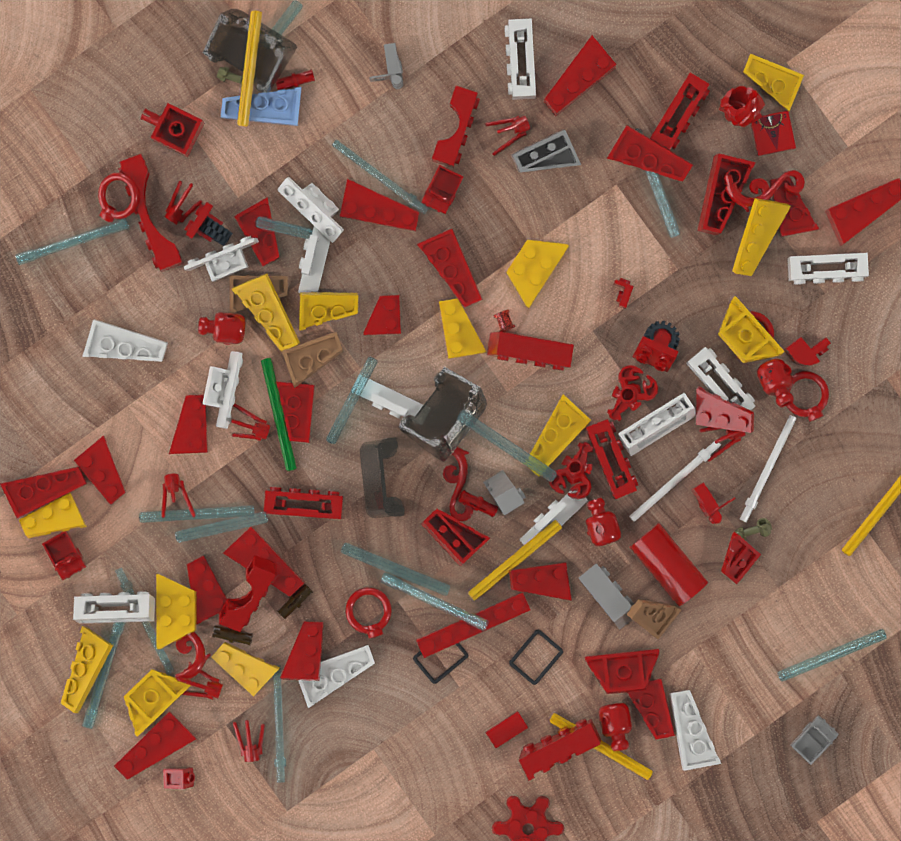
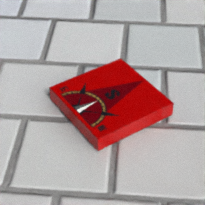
[751,111,796,156]

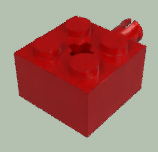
[140,103,205,158]

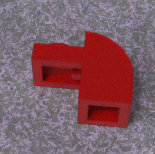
[784,337,831,366]

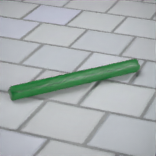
[261,358,297,471]

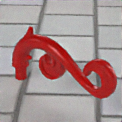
[724,170,805,212]
[428,441,473,522]
[175,631,211,682]

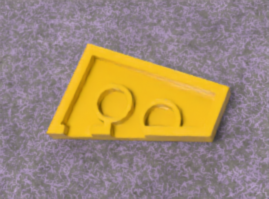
[299,292,358,331]
[19,493,87,538]

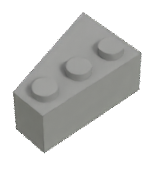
[510,130,581,172]
[483,470,526,515]
[579,563,634,630]

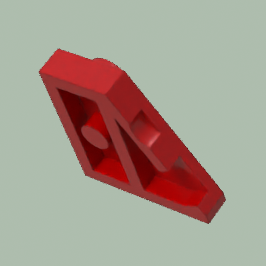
[363,295,401,336]
[721,532,761,584]

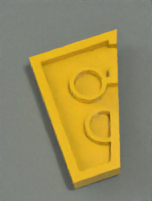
[743,54,804,111]
[439,298,487,359]
[211,642,280,697]

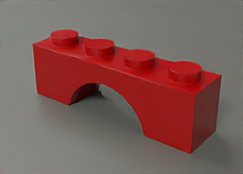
[432,86,480,168]
[219,555,277,632]

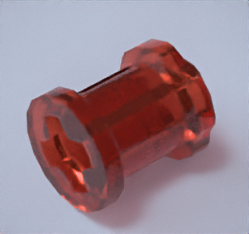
[493,309,516,332]

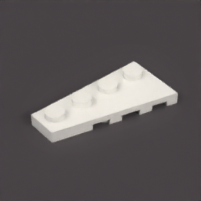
[83,319,168,362]
[298,645,375,708]
[669,690,721,771]

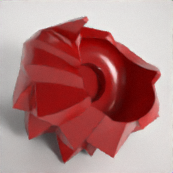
[719,86,765,127]

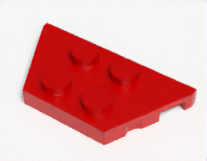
[585,649,660,694]

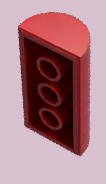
[629,522,709,607]

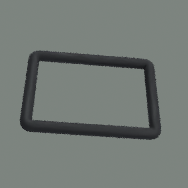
[509,629,563,685]
[413,643,468,684]

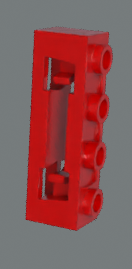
[650,72,710,150]
[585,419,639,500]
[263,487,344,519]

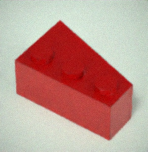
[421,509,490,566]

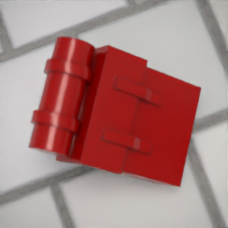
[421,165,464,214]
[691,482,736,524]
[42,531,87,580]

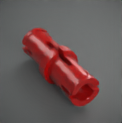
[275,69,315,90]
[458,490,498,517]

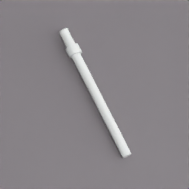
[740,415,797,523]
[629,441,721,522]

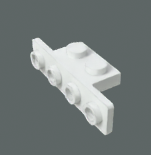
[278,177,344,243]
[298,226,330,293]
[184,236,259,282]
[203,351,243,429]
[353,376,430,425]
[520,491,588,553]

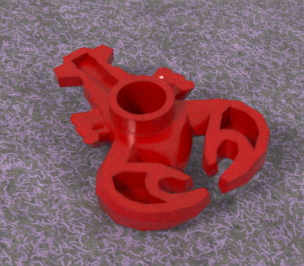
[607,365,658,422]
[549,442,594,499]

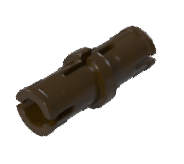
[277,584,313,620]
[212,625,253,646]

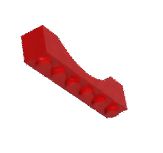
[118,154,184,272]
[416,592,531,658]

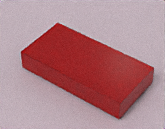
[485,711,528,748]

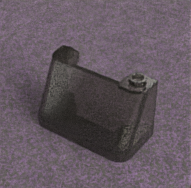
[203,9,297,93]
[398,367,487,462]
[360,437,405,518]

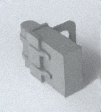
[369,43,403,89]
[790,715,839,765]

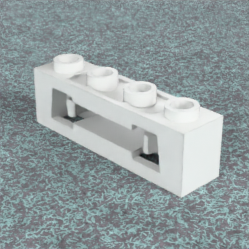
[505,18,536,100]
[787,253,869,285]
[686,347,755,410]
[618,393,696,456]
[73,592,155,624]

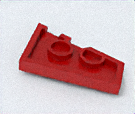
[234,197,280,267]

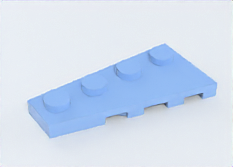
[221,87,302,126]

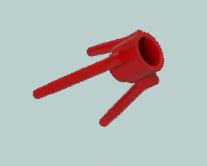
[485,116,530,156]
[164,181,202,225]
[231,403,271,441]
[699,427,746,462]
[161,473,196,518]
[178,670,223,700]
[233,720,265,762]

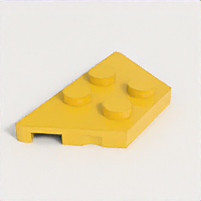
[506,240,569,308]
[718,296,785,363]
[156,574,196,650]
[123,669,191,737]

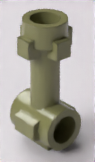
[217,67,243,87]
[734,518,772,540]

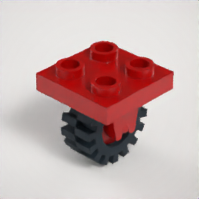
[184,202,233,246]
[632,321,680,372]

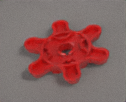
[492,796,565,841]

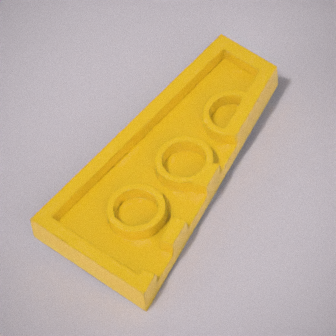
[732,198,791,276]
[232,273,300,352]
[524,394,591,477]
[61,626,113,713]

